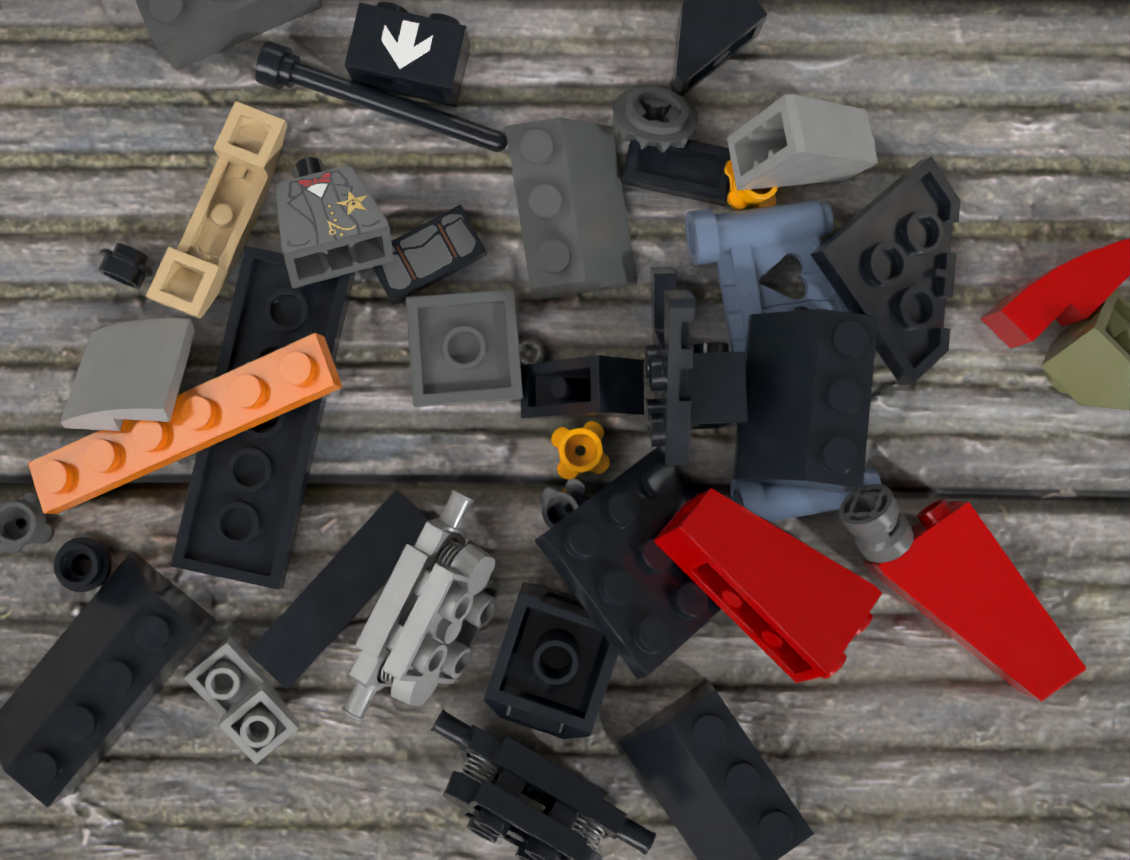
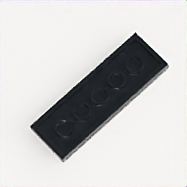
[171,246,355,590]

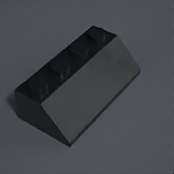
[0,552,216,808]

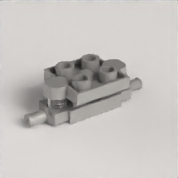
[341,490,502,720]

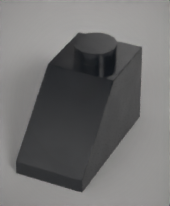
[671,0,767,96]
[521,355,644,419]

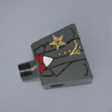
[275,157,394,289]

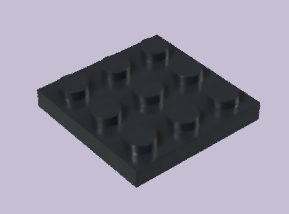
[534,447,721,680]

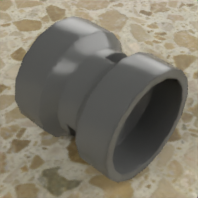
[839,484,914,563]

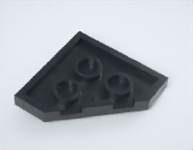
[810,156,961,385]

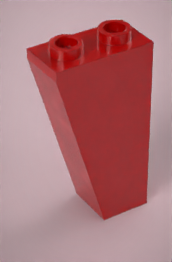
[654,488,882,683]
[863,498,1087,702]

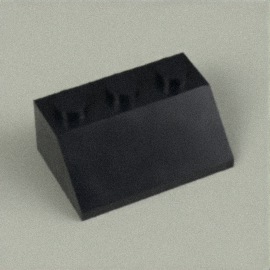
[732,309,878,493]
[618,679,814,860]

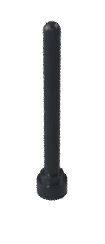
[255,40,508,152]

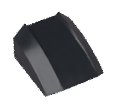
[483,582,618,739]

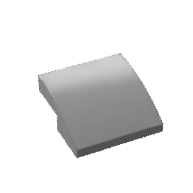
[60,318,195,431]

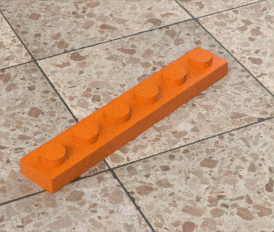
[28,333,343,514]

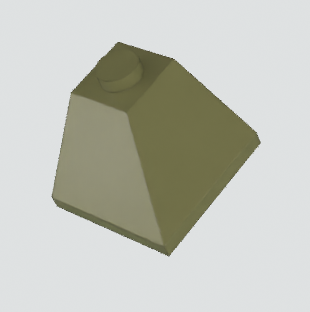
[1041,290,1130,410]

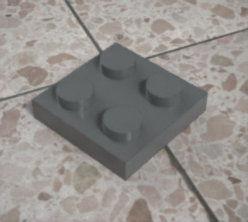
[406,289,523,407]

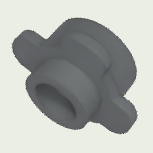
[0,492,54,554]

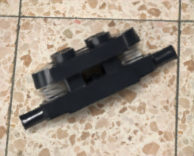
[431,709,656,860]

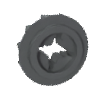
[612,86,699,153]

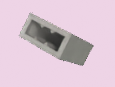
[727,94,878,191]

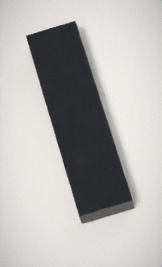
[247,490,431,690]

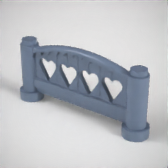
[685,200,881,522]

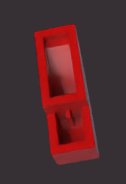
[981,239,1130,349]

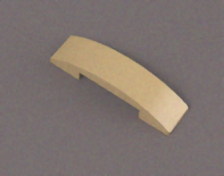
[146,101,287,319]

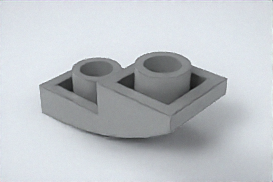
[184,636,299,764]

